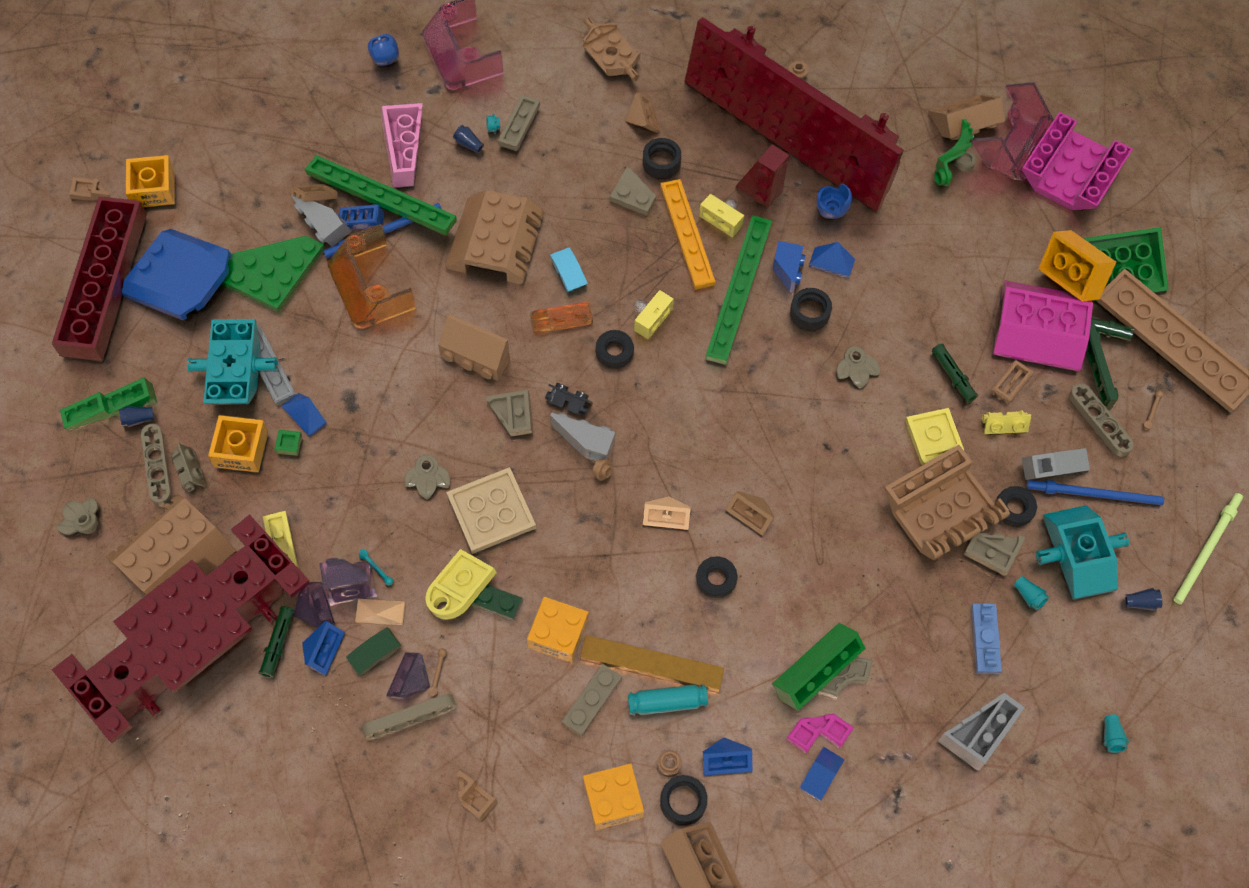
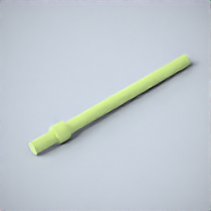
[1173,493,1243,604]

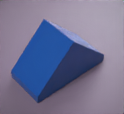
[799,747,845,802]

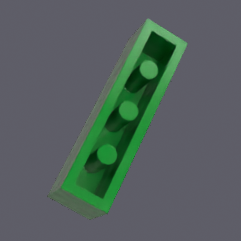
[772,623,866,711]

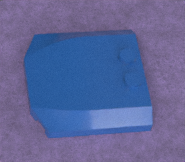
[122,229,232,320]

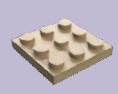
[446,467,536,554]

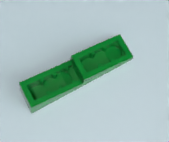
[60,377,157,431]

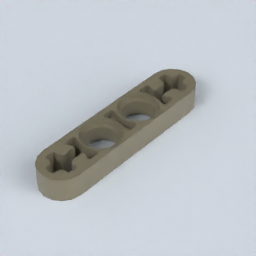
[1069,384,1134,457]
[141,424,173,507]
[362,694,456,740]

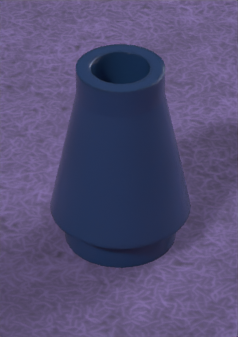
[453,125,484,154]
[119,406,154,428]
[1125,588,1162,611]

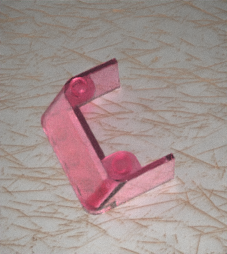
[422,0,503,89]
[972,82,1054,181]

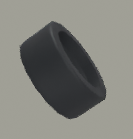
[643,138,681,178]
[790,288,832,330]
[660,775,708,826]

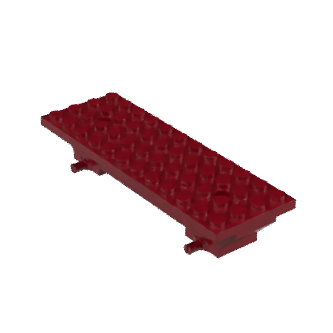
[684,17,904,212]

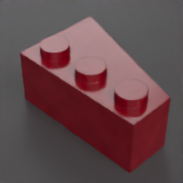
[735,144,789,208]

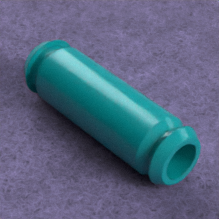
[628,684,708,716]

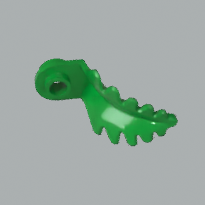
[934,119,974,187]

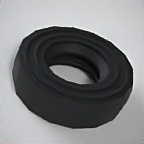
[595,330,634,368]
[996,486,1037,527]
[696,556,738,598]

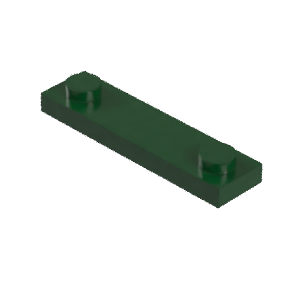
[1086,323,1119,410]

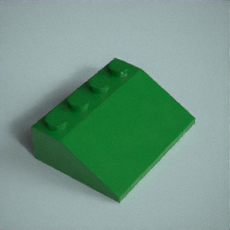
[1083,227,1169,301]

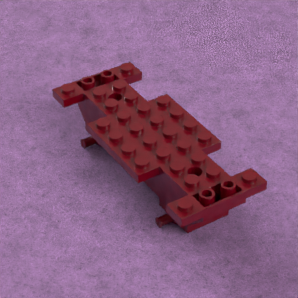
[52,514,310,744]

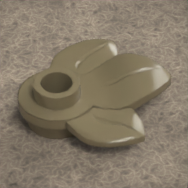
[837,346,880,389]
[405,455,450,500]
[56,497,98,535]

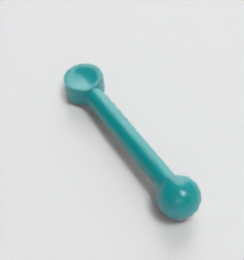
[358,549,393,586]

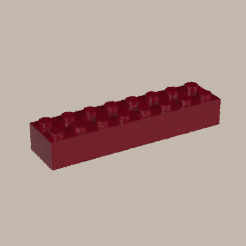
[52,196,147,361]

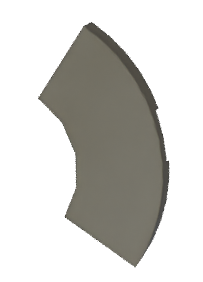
[818,658,873,699]

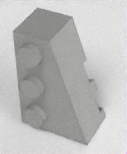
[938,693,1025,771]

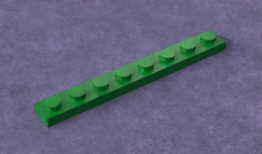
[305,155,457,236]
[705,215,772,365]

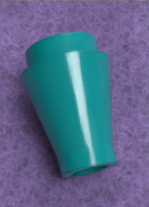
[1014,576,1049,610]
[1104,714,1129,753]

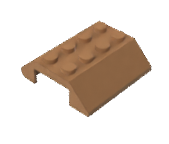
[445,190,544,284]
[884,445,1010,560]
[106,494,237,595]

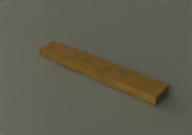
[580,635,725,692]

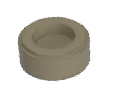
[954,150,976,171]

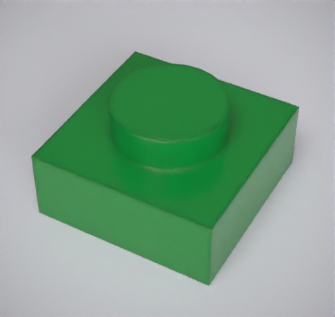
[274,430,302,456]

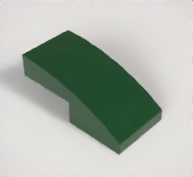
[346,627,402,676]

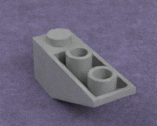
[291,195,351,247]
[550,413,615,461]
[1022,448,1090,480]

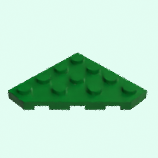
[221,236,325,313]

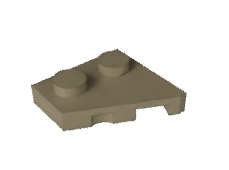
[610,167,656,216]
[486,390,533,437]
[964,533,1026,576]

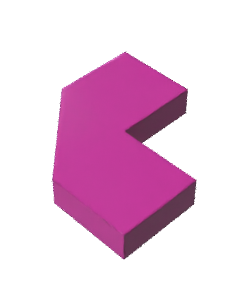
[786,714,854,754]

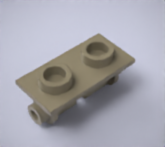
[171,443,206,492]

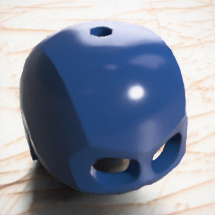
[368,34,399,66]
[816,184,852,219]

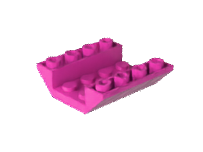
[1022,112,1133,210]
[993,280,1093,372]

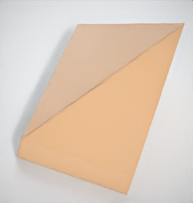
[643,496,691,530]
[355,599,405,625]

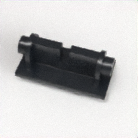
[545,383,593,416]

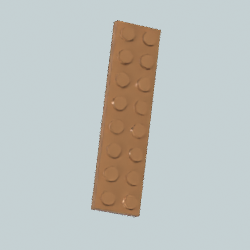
[1096,269,1249,413]

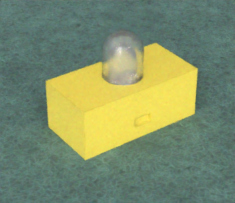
[699,194,744,238]
[633,290,674,339]

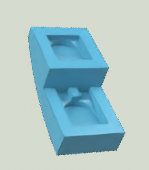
[550,247,588,293]

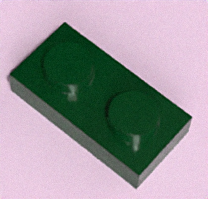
[471,585,523,622]

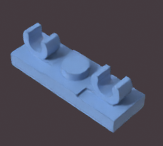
[971,603,1002,674]

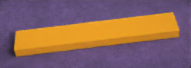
[660,179,715,290]

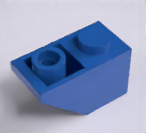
[772,241,806,292]

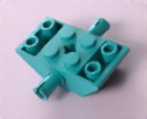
[187,319,278,405]
[1036,505,1129,600]

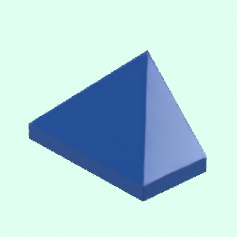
[809,242,855,278]
[282,393,327,437]
[302,621,345,675]
[703,737,753,776]

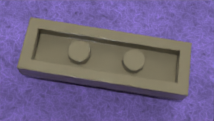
[498,94,540,151]
[562,663,622,737]

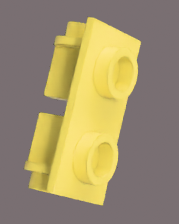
[982,410,1032,434]

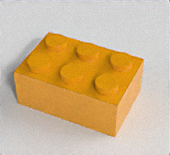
[1038,230,1116,302]

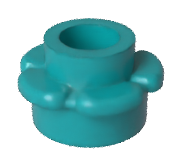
[486,113,500,134]

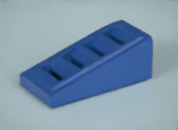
[339,204,384,230]

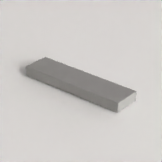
[257,326,296,406]

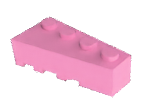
[382,103,423,188]

